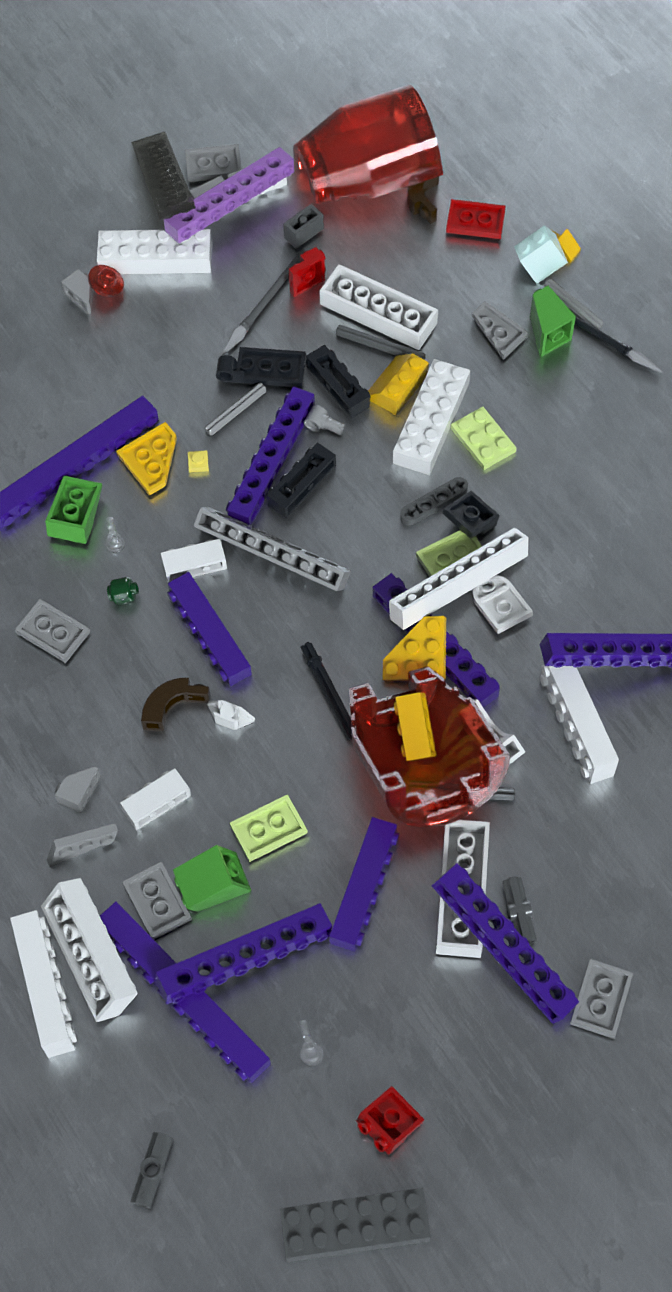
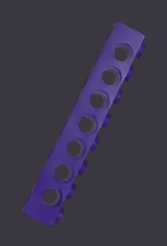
[226,386,315,526]
[372,573,500,708]
[539,633,672,668]
[431,863,579,1024]
[155,903,332,1004]

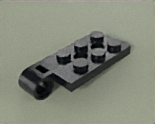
[216,347,306,388]

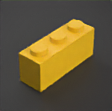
[394,692,436,761]

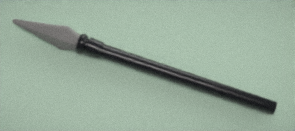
[575,315,662,372]

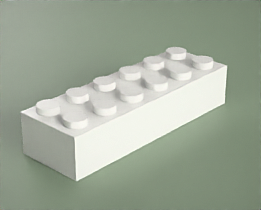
[97,229,212,275]
[320,264,438,350]
[393,359,470,475]
[539,662,619,784]
[436,819,490,958]
[41,878,138,1022]
[10,910,77,1058]

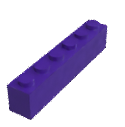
[167,572,252,687]
[329,817,400,952]

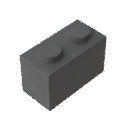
[283,204,324,249]

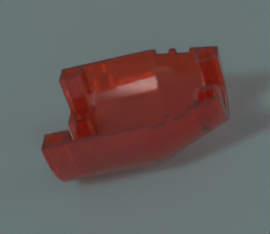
[293,84,443,203]
[349,666,510,828]

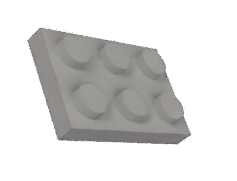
[185,144,242,182]
[15,599,90,663]
[122,862,192,939]
[570,959,634,1039]

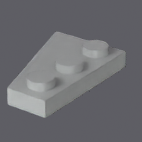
[472,301,528,360]
[47,823,118,868]

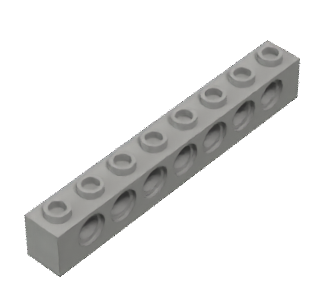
[194,507,351,591]

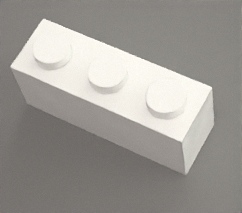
[161,539,227,583]
[120,768,191,831]

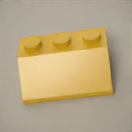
[368,353,429,415]

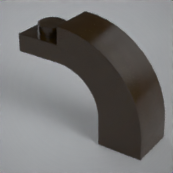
[407,160,439,224]
[141,678,211,731]

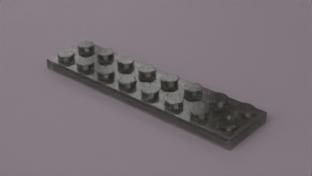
[131,131,196,220]

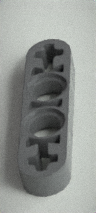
[400,477,468,526]

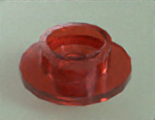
[88,265,124,297]

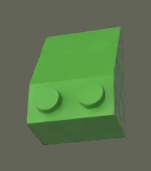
[45,476,102,544]

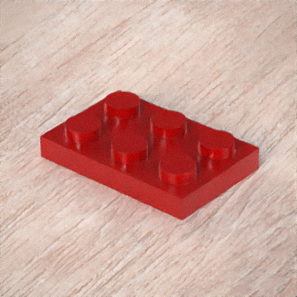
[446,199,506,239]

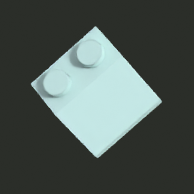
[514,225,568,284]

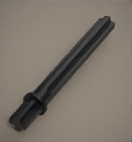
[300,642,359,741]

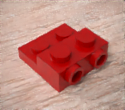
[289,247,326,297]
[356,1086,425,1155]

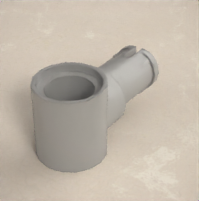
[304,405,345,435]

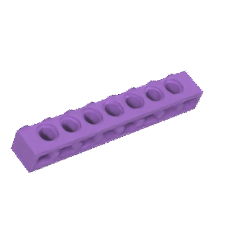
[163,147,294,244]

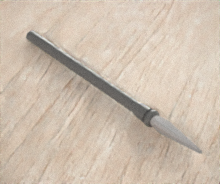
[222,249,305,355]

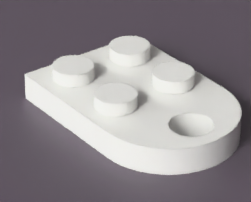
[473,575,533,634]

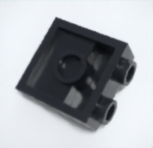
[442,491,500,539]

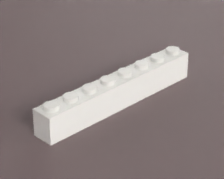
[389,528,528,630]

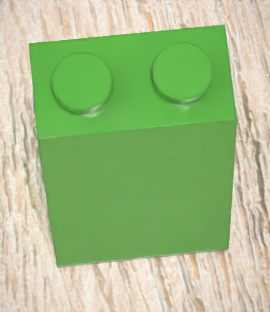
[530,285,576,357]
[173,845,252,912]

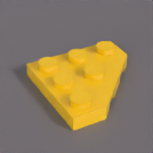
[116,422,177,496]
[383,616,446,681]

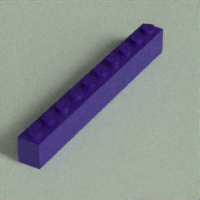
[0,395,159,529]
[100,901,271,1083]

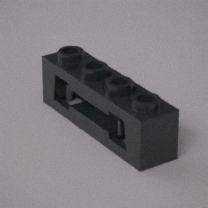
[306,344,371,418]
[267,442,336,518]

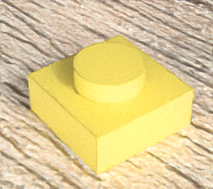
[188,450,209,473]

